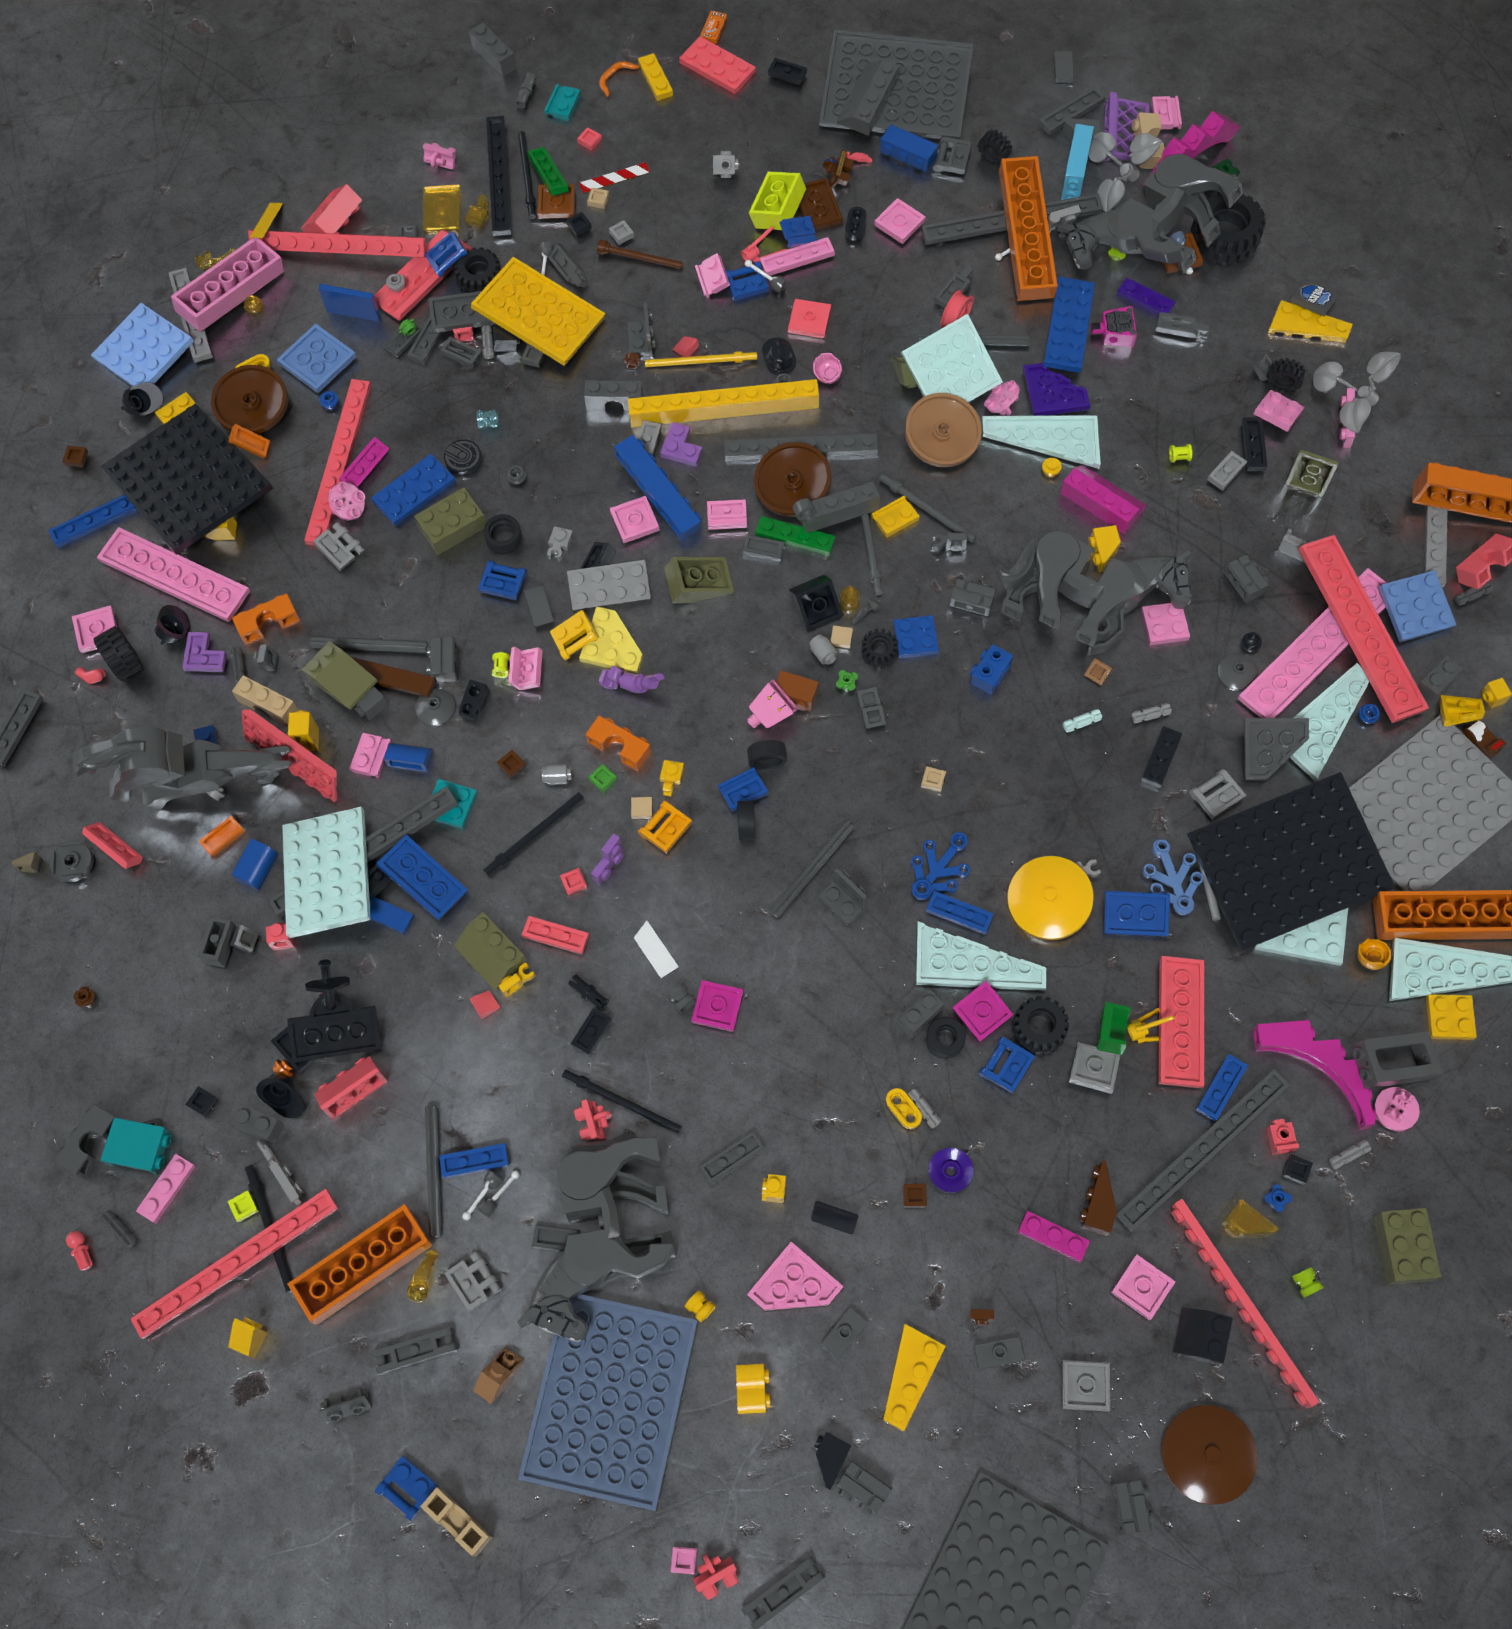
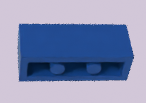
[880,124,938,172]

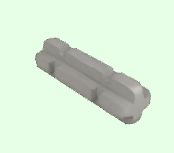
[481,325,494,360]
[1131,703,1172,723]
[907,1089,941,1129]
[1329,1140,1371,1169]

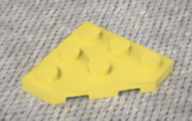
[579,607,643,674]

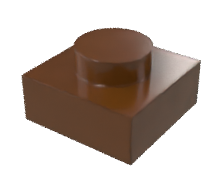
[62,445,88,468]
[497,750,526,779]
[903,1183,927,1208]
[969,1309,994,1326]

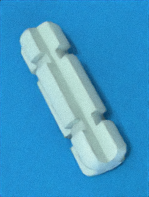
[1063,709,1102,732]

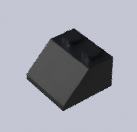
[788,575,843,631]
[1173,1307,1233,1367]

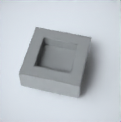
[609,220,634,245]

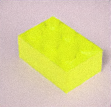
[749,172,806,230]

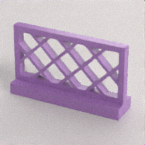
[1104,92,1149,161]

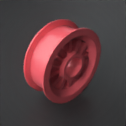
[940,289,974,328]

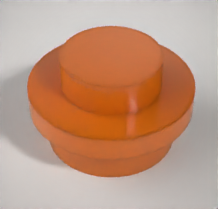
[272,1059,293,1077]

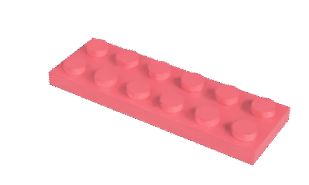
[1158,956,1204,1089]

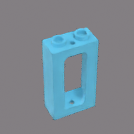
[1061,124,1094,200]

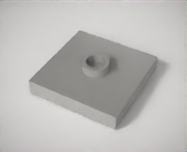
[1069,1042,1120,1094]
[1062,1360,1110,1412]

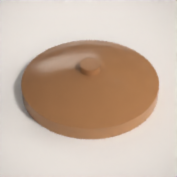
[905,393,982,467]

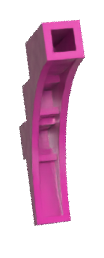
[1142,111,1240,187]
[1252,1020,1376,1130]

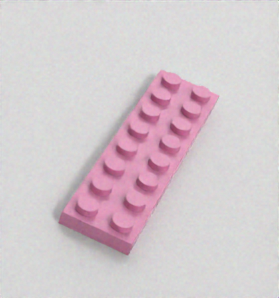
[97,527,250,622]

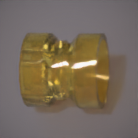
[840,587,860,613]

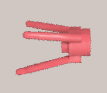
[741,226,787,263]

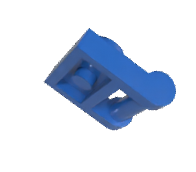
[425,231,468,278]
[726,261,769,301]
[478,560,527,601]
[979,1037,1035,1094]
[375,1456,439,1522]

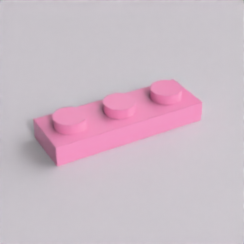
[1340,388,1355,448]
[136,1154,196,1224]

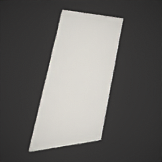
[634,921,679,978]

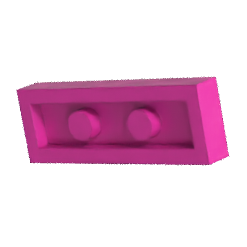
[339,437,389,488]
[1018,1211,1090,1263]

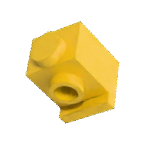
[762,1174,786,1203]

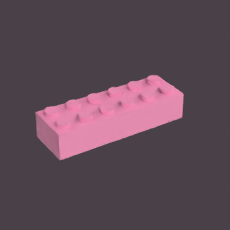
[171,238,284,332]

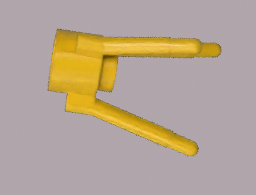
[1127,1008,1174,1044]

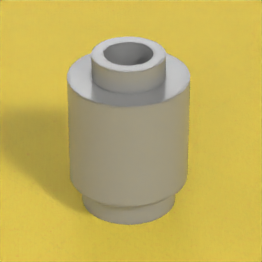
[809,635,838,665]
[542,764,572,785]

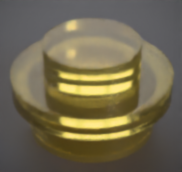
[244,295,263,314]

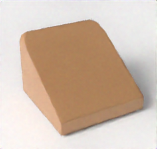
[1084,658,1114,686]

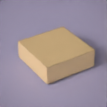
[587,188,610,209]
[830,625,853,649]
[921,766,946,792]
[631,797,652,819]

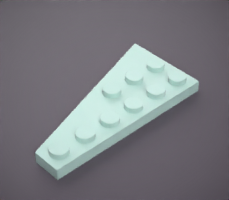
[982,416,1101,469]
[916,921,1046,991]

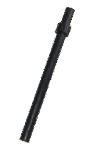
[518,131,536,219]
[483,792,584,876]
[562,1069,682,1134]
[245,1165,292,1293]

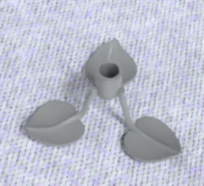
[1088,132,1163,212]
[1313,352,1401,433]

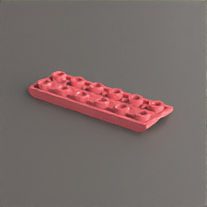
[374,230,472,321]
[242,710,337,802]

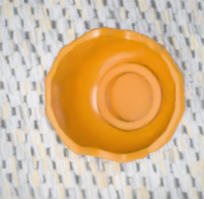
[1357,938,1391,970]

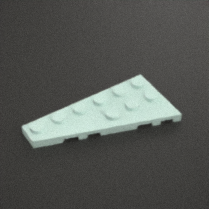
[1290,663,1369,782]
[1389,938,1512,1001]

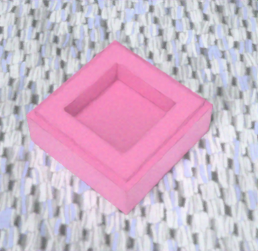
[671,1547,697,1574]

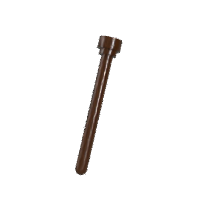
[597,239,683,269]

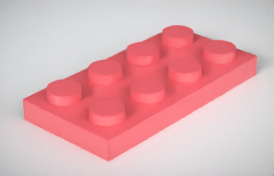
[679,36,756,94]

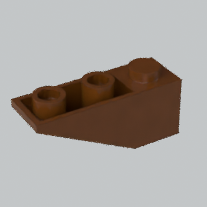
[1080,1160,1117,1237]

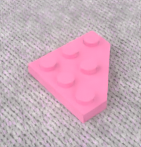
[747,1242,844,1311]

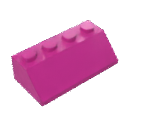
[1060,465,1147,534]

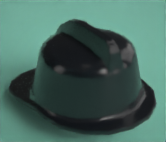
[762,337,796,375]
[121,382,163,417]
[154,605,189,645]
[256,1074,304,1118]

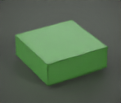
[588,764,617,793]

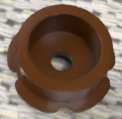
[623,353,641,369]
[74,986,95,1007]

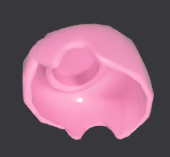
[813,353,843,384]

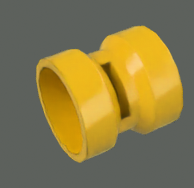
[684,1290,716,1323]

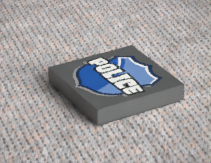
[1290,278,1340,317]

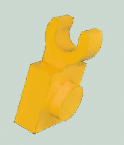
[660,760,684,797]
[498,963,535,998]

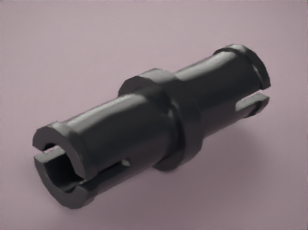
[568,974,609,1011]

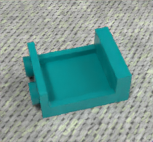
[100,1118,172,1175]

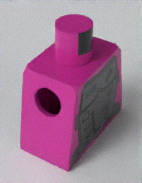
[1091,306,1137,347]

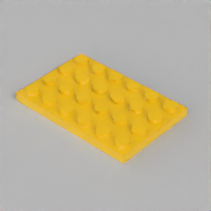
[471,257,606,366]

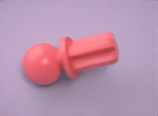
[66,1231,93,1271]

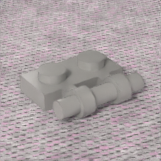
[313,522,365,571]
[444,1251,502,1312]

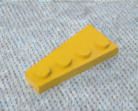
[1268,300,1353,343]
[883,1324,946,1432]

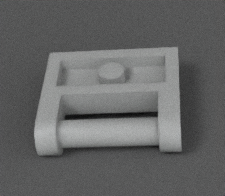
[1048,205,1081,233]
[1189,769,1247,820]

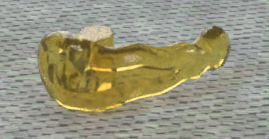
[194,248,236,271]
[407,1250,438,1303]

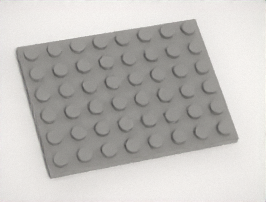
[1349,715,1512,891]

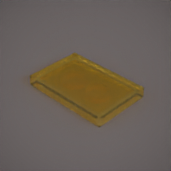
[423,185,460,234]

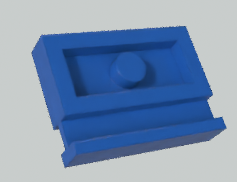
[780,216,818,248]
[718,767,768,812]

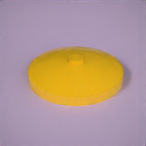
[1008,856,1094,940]

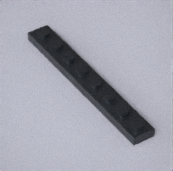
[486,116,511,236]

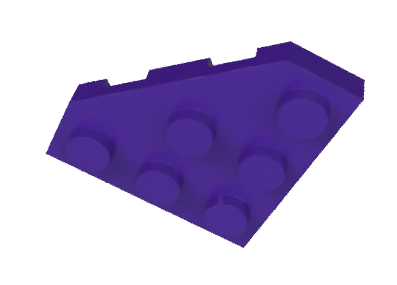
[1023,363,1091,416]

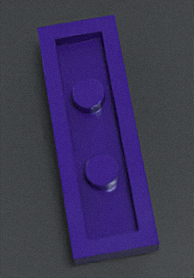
[1117,278,1176,316]

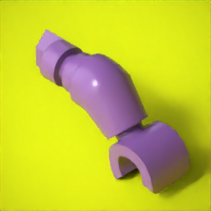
[599,666,665,693]

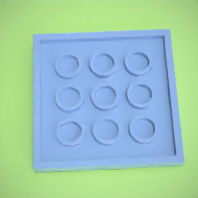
[91,303,194,386]

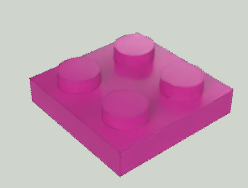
[691,980,744,1032]
[952,981,1014,1042]

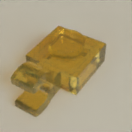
[464,194,489,229]

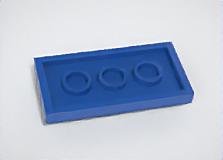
[371,454,456,526]
[376,835,468,921]

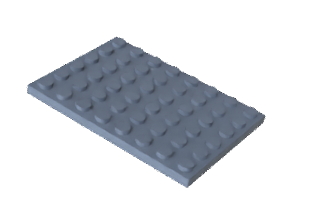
[518,1294,698,1511]

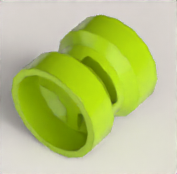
[1292,1267,1324,1298]

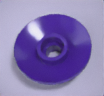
[929,1148,973,1193]

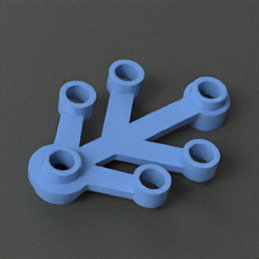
[1142,839,1204,915]

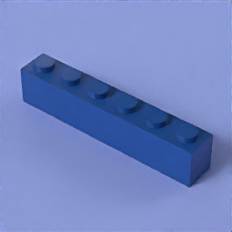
[614,435,702,542]

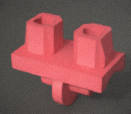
[574,1099,612,1141]
[693,1554,738,1600]

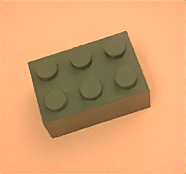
[414,487,486,555]
[1374,1208,1441,1285]

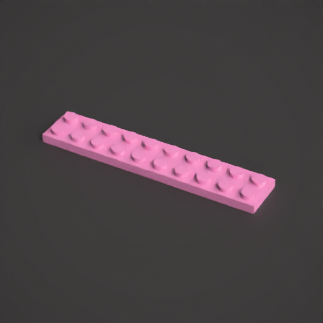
[1238,568,1386,718]

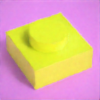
[227,1190,259,1222]

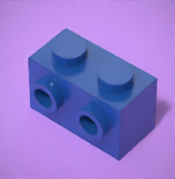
[970,644,1014,695]

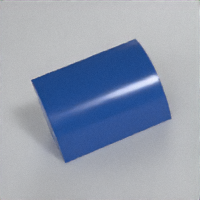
[384,743,433,772]
[231,839,278,890]

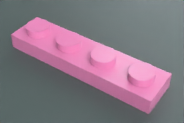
[760,237,835,276]

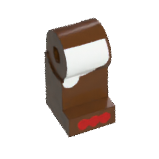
[1463,720,1507,759]

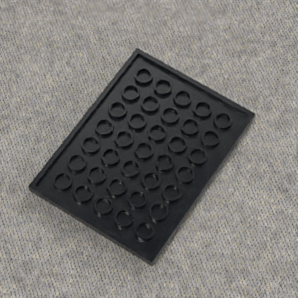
[101,403,273,555]
[1187,772,1396,952]

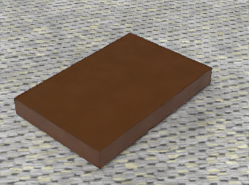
[799,178,843,230]

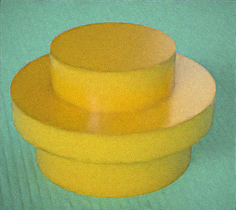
[1042,458,1062,477]

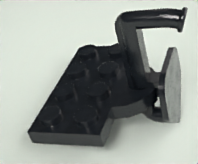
[287,959,381,1063]

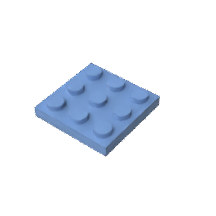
[277,323,357,393]
[1378,570,1456,643]

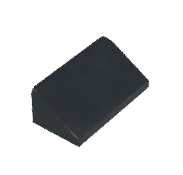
[580,542,616,569]
[811,1201,858,1235]

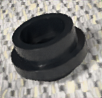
[1241,632,1262,652]

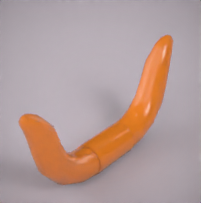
[599,61,639,97]

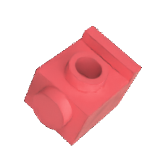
[266,922,295,951]
[1266,1119,1299,1155]

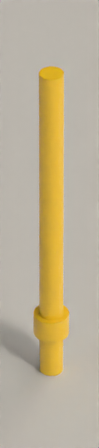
[645,351,757,367]

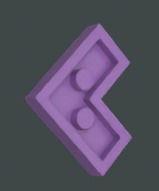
[660,422,702,467]
[182,632,227,672]
[591,833,624,885]

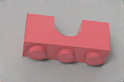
[1456,533,1512,590]

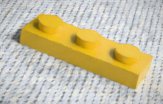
[638,53,673,101]

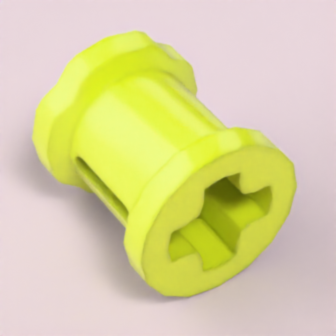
[1169,444,1193,463]
[492,652,510,678]

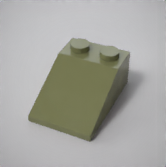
[1286,449,1339,497]
[664,557,735,603]
[301,641,378,710]

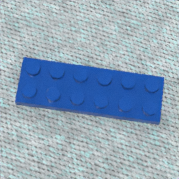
[1043,276,1095,373]

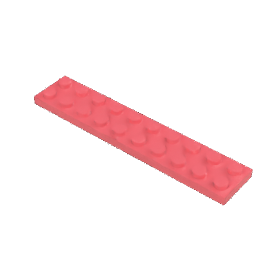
[1298,535,1429,723]

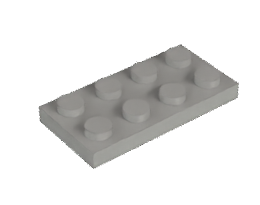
[567,560,651,611]

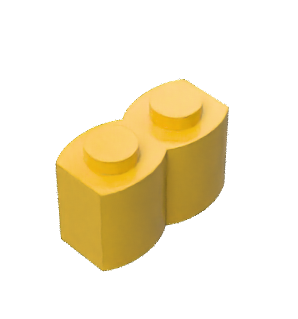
[736,1364,771,1415]

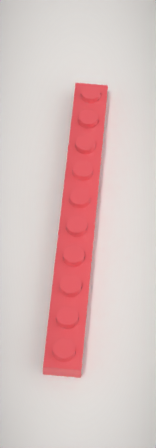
[248,230,426,257]
[304,379,371,546]
[131,1189,339,1339]
[1171,1199,1319,1409]

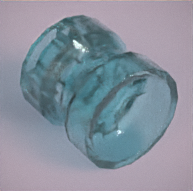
[477,409,498,429]

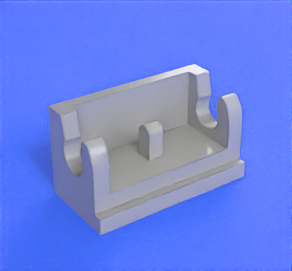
[1278,529,1308,563]

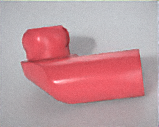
[75,667,106,684]

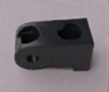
[459,679,490,721]

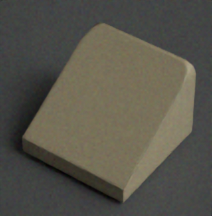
[11,852,42,873]

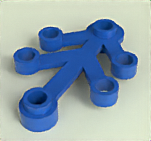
[911,832,970,900]

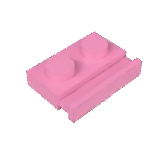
[1151,96,1182,130]
[695,253,730,298]
[707,499,747,530]
[349,733,392,778]

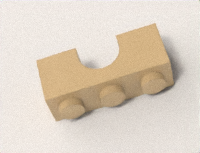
[1132,112,1165,169]
[232,676,298,727]
[420,1487,493,1557]

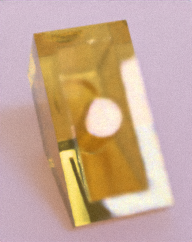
[1221,1199,1279,1239]

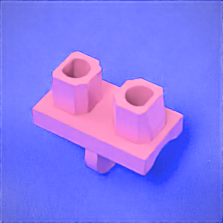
[423,143,456,170]

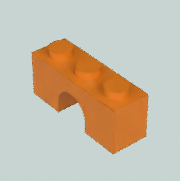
[232,593,300,645]
[585,716,651,771]

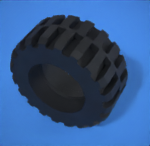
[1191,192,1266,264]

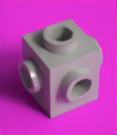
[713,151,739,178]

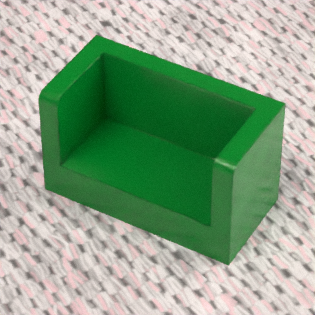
[1097,1002,1131,1055]

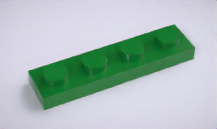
[528,147,568,196]
[755,516,835,556]

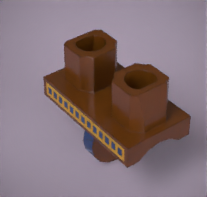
[823,150,854,187]

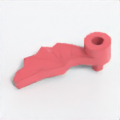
[846,152,873,163]

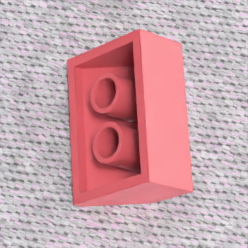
[301,184,362,234]
[314,1056,388,1120]

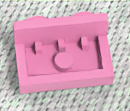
[508,647,543,691]

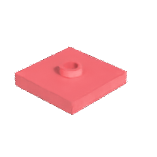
[788,299,831,338]

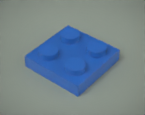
[893,615,939,659]

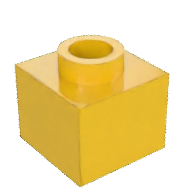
[1481,677,1512,709]

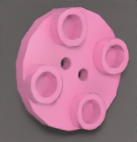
[984,380,1020,416]
[328,482,365,521]
[1374,1087,1420,1132]

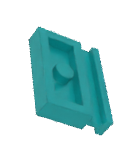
[544,84,581,121]

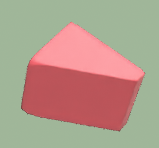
[453,327,475,342]
[673,336,699,357]
[470,990,500,1020]

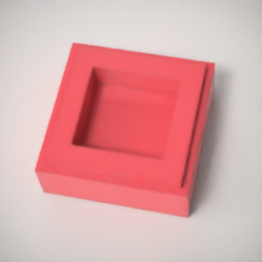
[577,127,602,151]
[560,868,587,896]

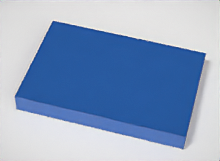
[318,284,381,322]
[1103,891,1170,936]

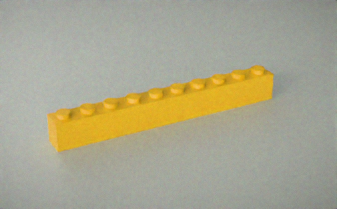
[628,379,819,428]

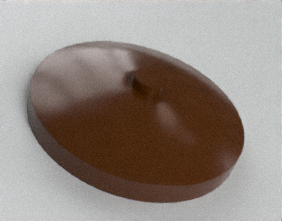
[211,365,288,434]
[754,442,832,517]
[1161,1405,1258,1505]

